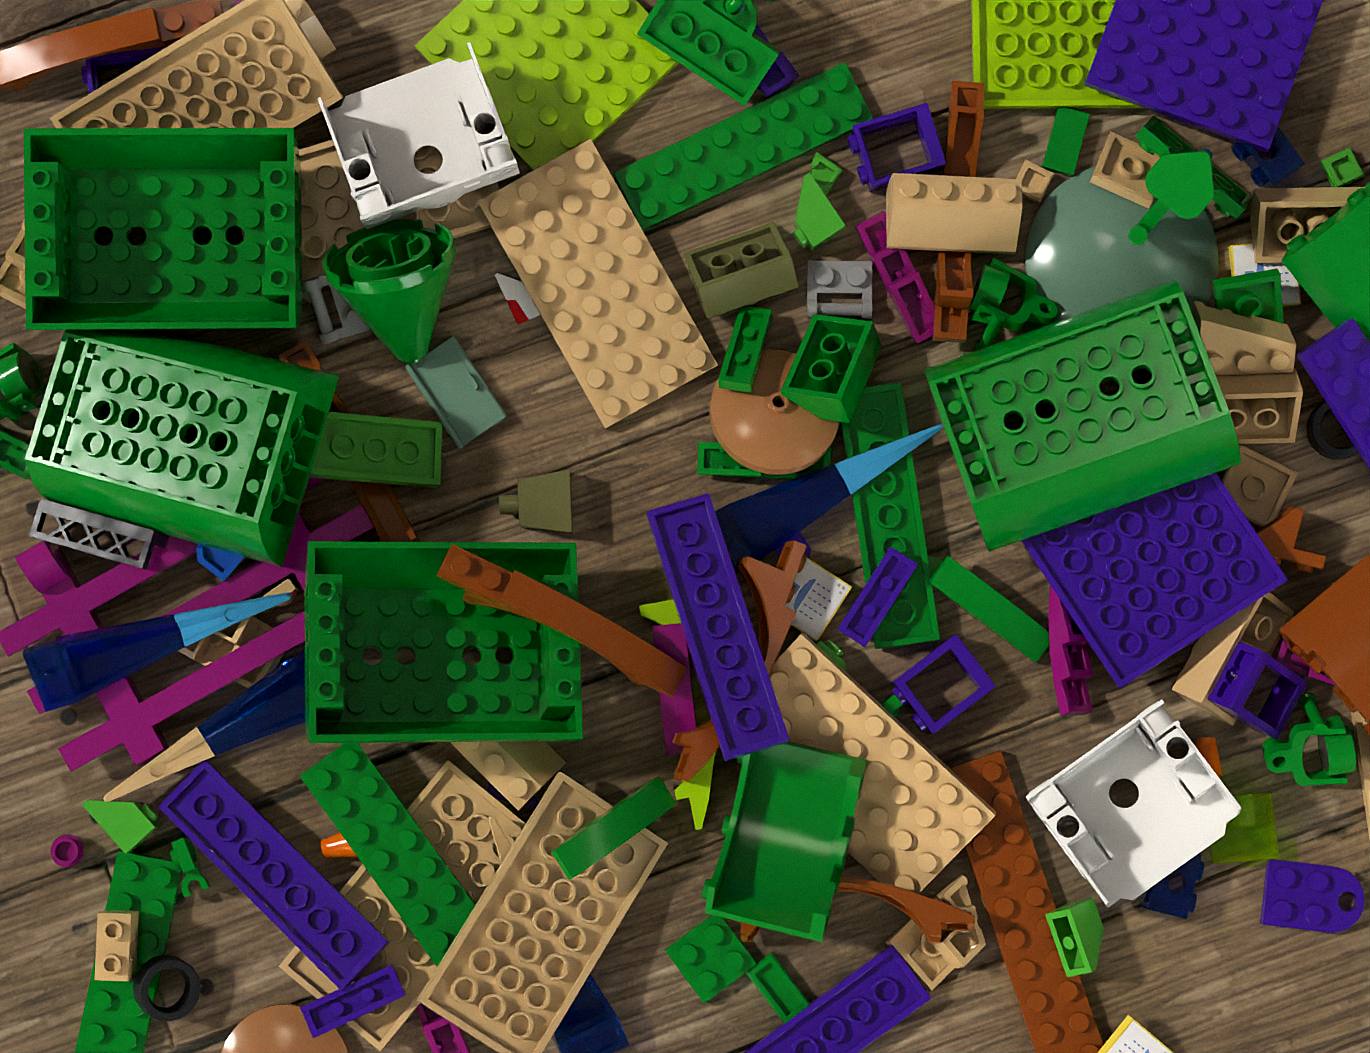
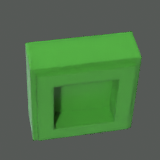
[1319,147,1365,187]

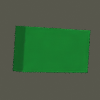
[1041,107,1090,177]
[746,952,810,1023]

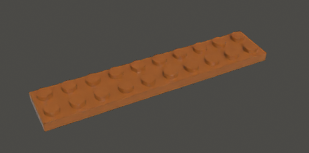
[950,750,1103,1053]

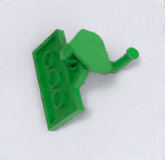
[637,0,781,106]
[1128,115,1252,245]

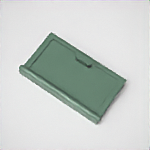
[405,336,508,449]

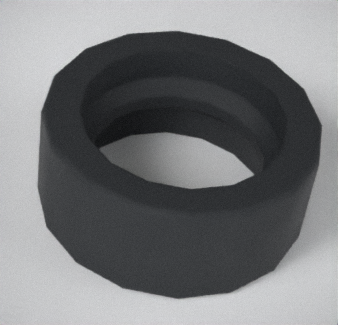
[1306,401,1359,460]
[133,955,201,1022]

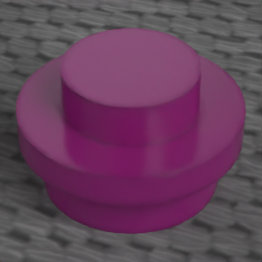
[50,834,84,867]

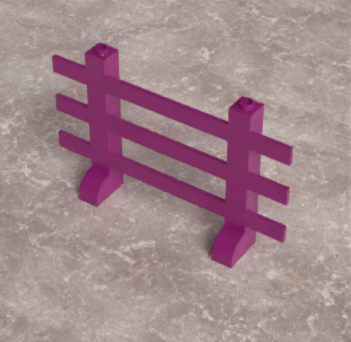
[0,439,375,772]

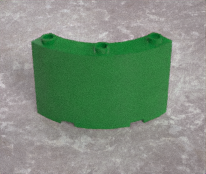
[1282,182,1370,340]
[702,741,867,942]

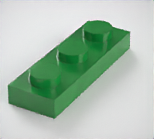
[718,306,773,393]

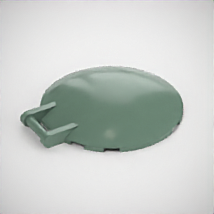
[1025,167,1219,380]

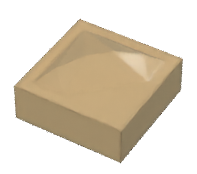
[263,579,300,609]

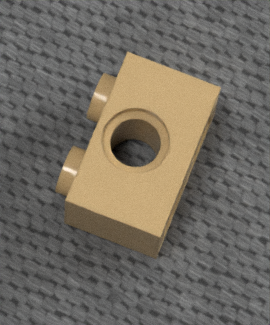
[94,910,139,981]

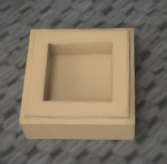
[1016,159,1054,204]

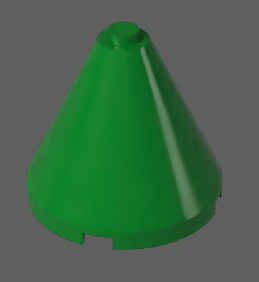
[323,219,456,364]

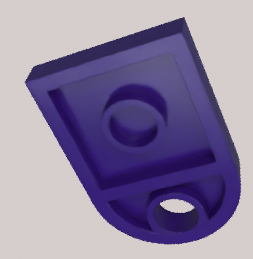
[1260,858,1364,933]

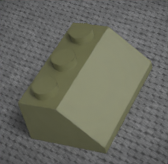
[683,222,799,319]

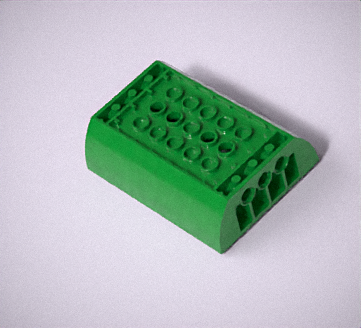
[24,128,303,330]
[924,280,1241,552]
[25,329,339,567]
[304,541,583,743]

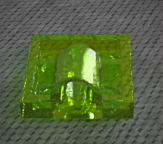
[1209,792,1279,864]

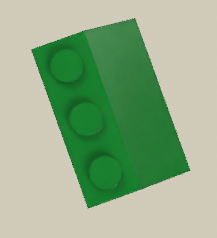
[781,314,882,423]

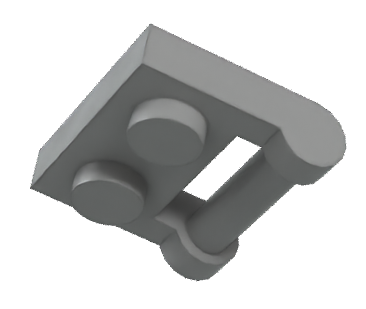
[807,261,872,319]
[301,274,371,344]

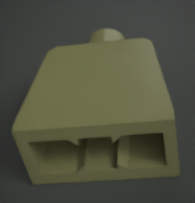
[499,470,573,534]

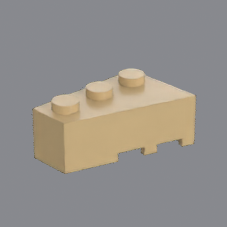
[1192,300,1297,376]

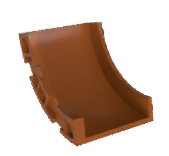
[1279,555,1370,737]

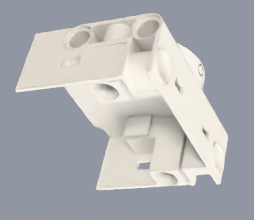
[318,42,520,229]
[1026,699,1241,908]

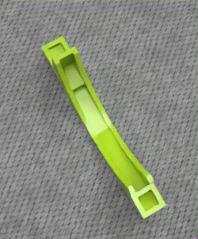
[639,599,715,830]

